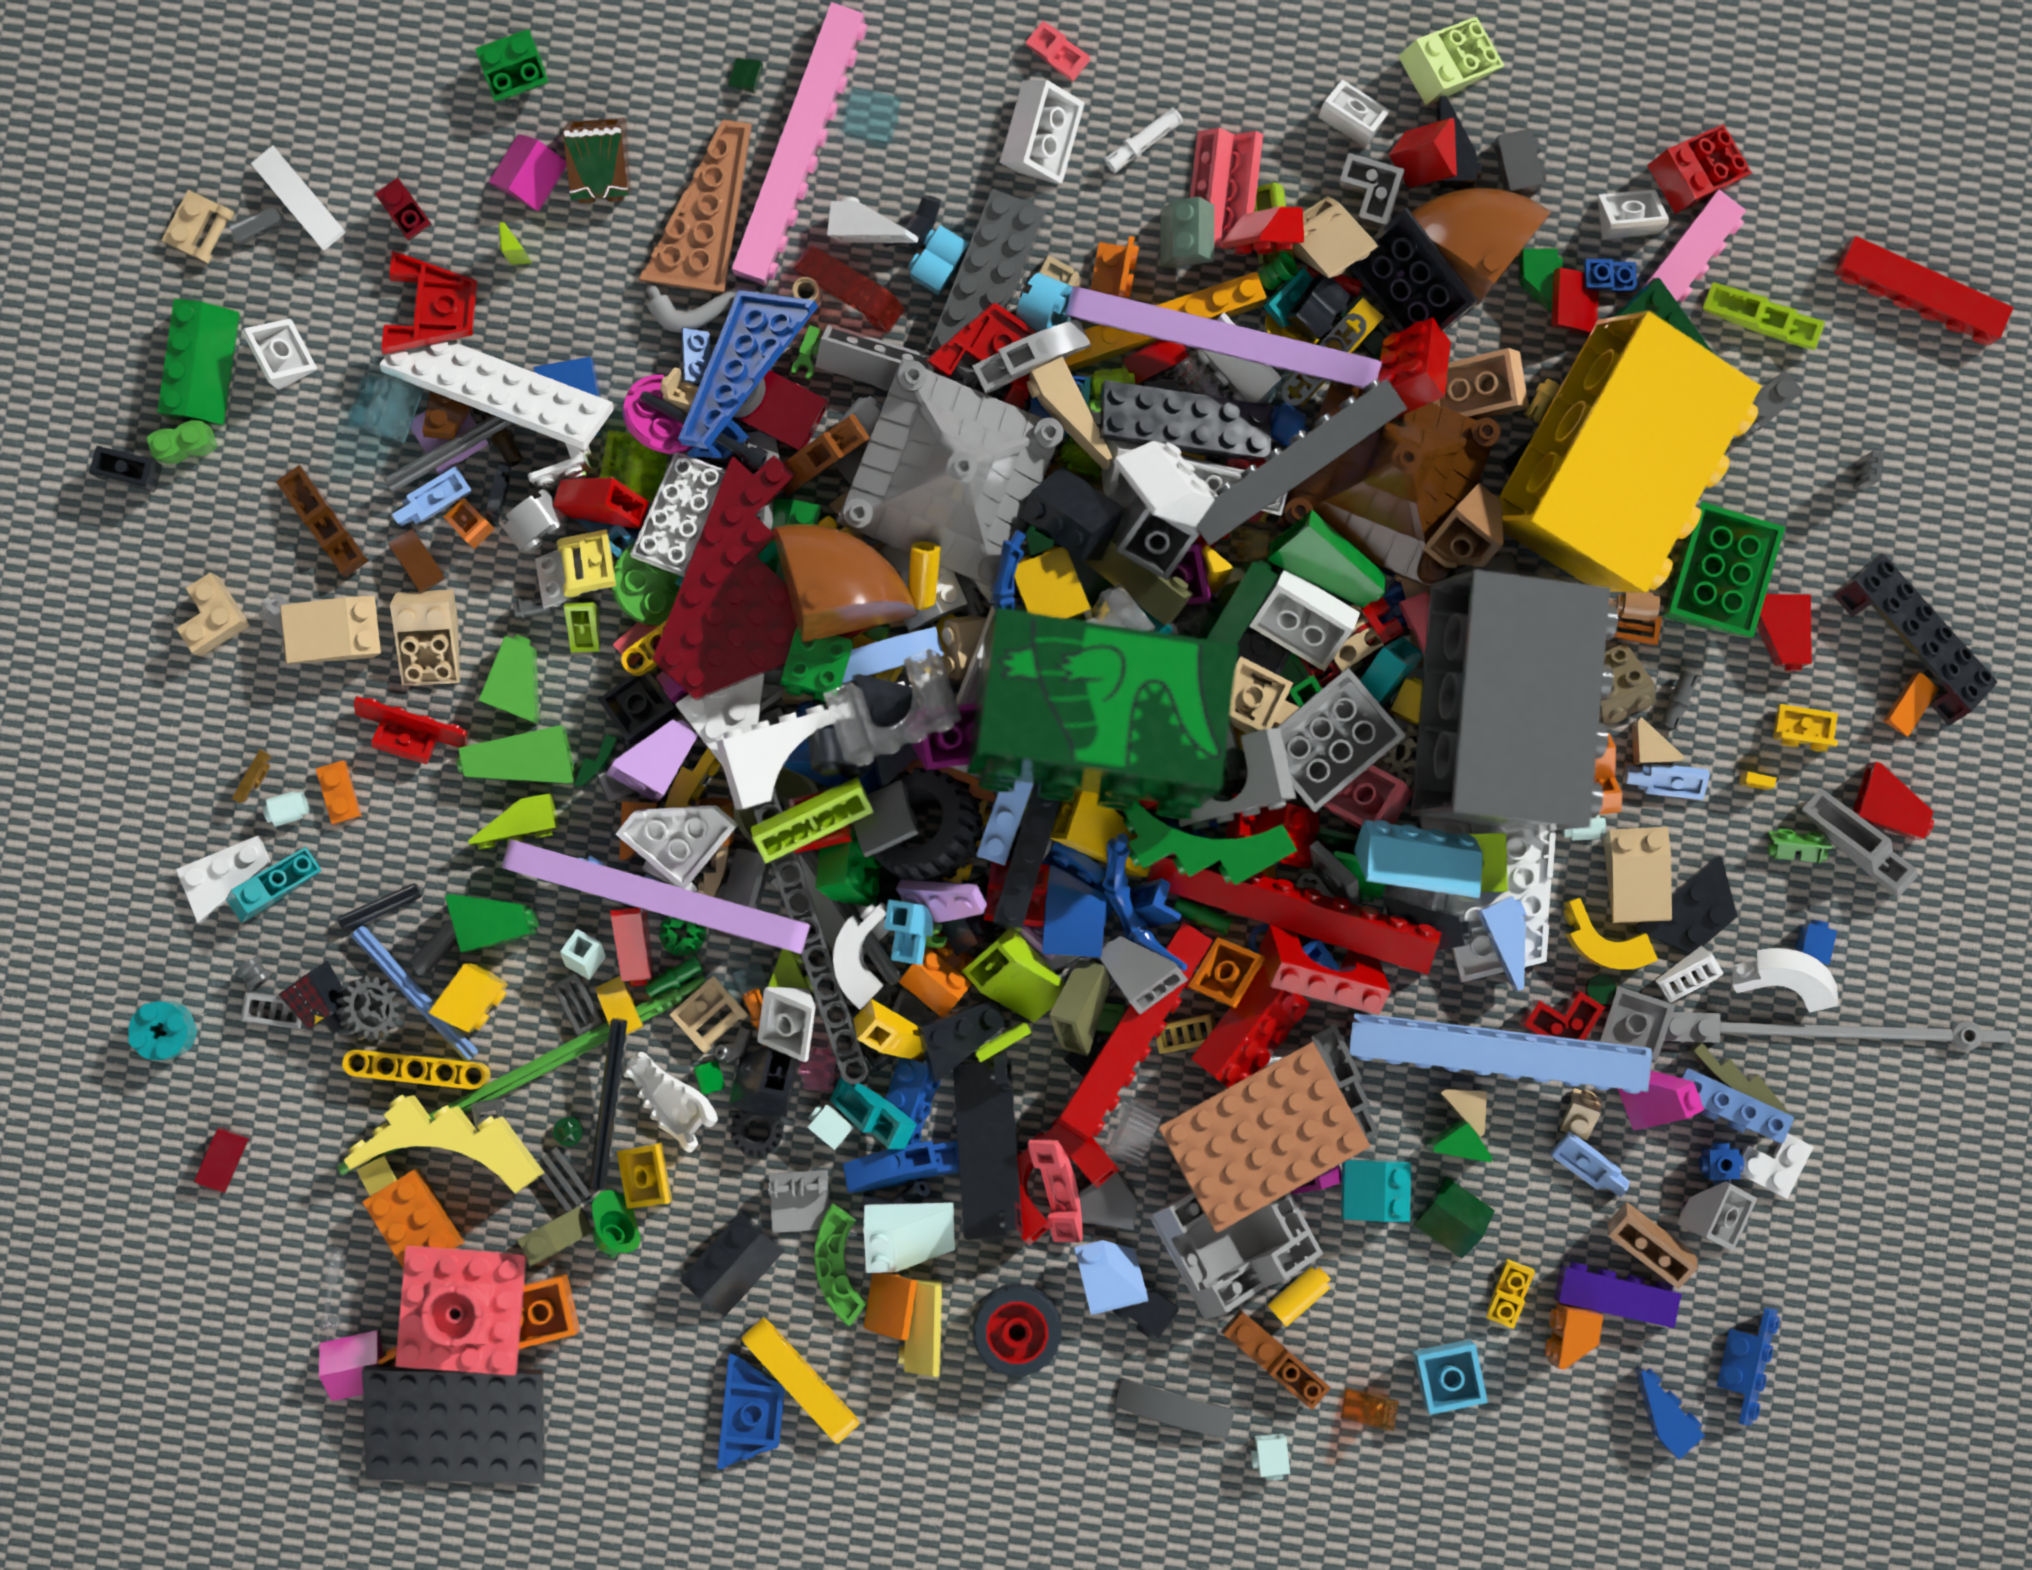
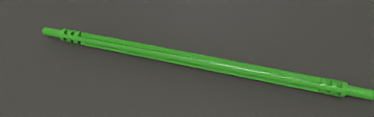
[337,975,707,1176]

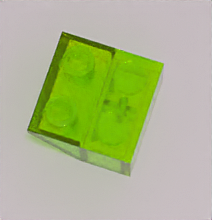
[600,430,668,501]

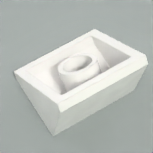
[1318,80,1390,148]
[1598,190,1669,239]
[242,319,317,390]
[757,987,815,1062]

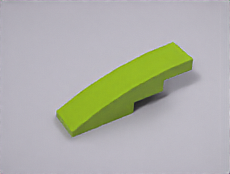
[1703,282,1825,351]

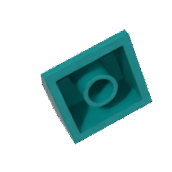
[1341,1160,1411,1222]

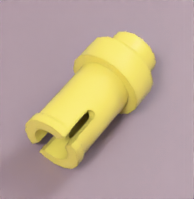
[1524,379,1560,423]

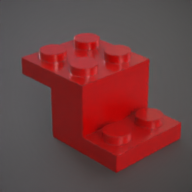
[1225,794,1320,870]

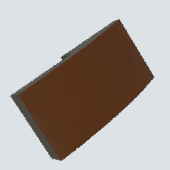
[387,529,445,594]

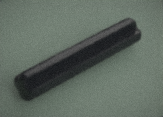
[338,883,422,931]

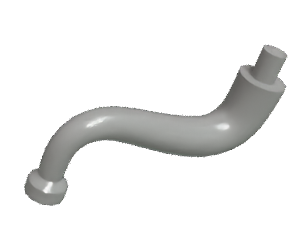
[647,286,759,333]

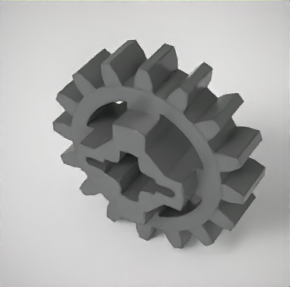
[336,976,400,1041]

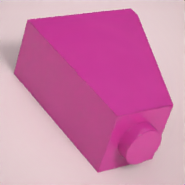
[1617,1070,1704,1131]

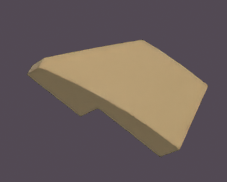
[1038,255,1081,288]

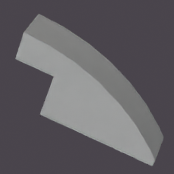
[1802,788,1918,898]

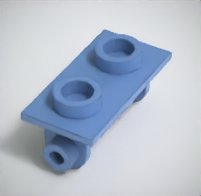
[682,328,711,386]

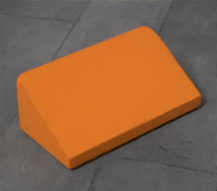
[1883,672,1939,737]

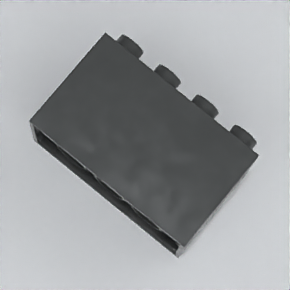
[1410,570,1618,831]

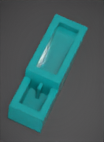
[830,1076,917,1149]

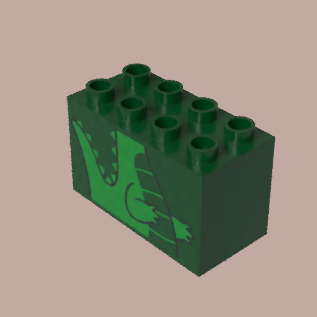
[966,608,1238,819]

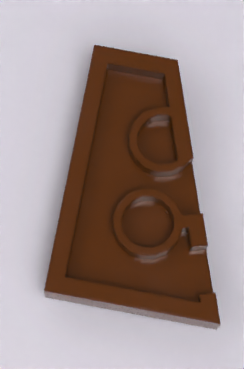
[422,391,470,440]

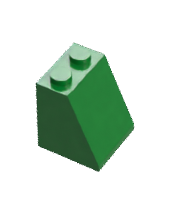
[445,894,541,953]

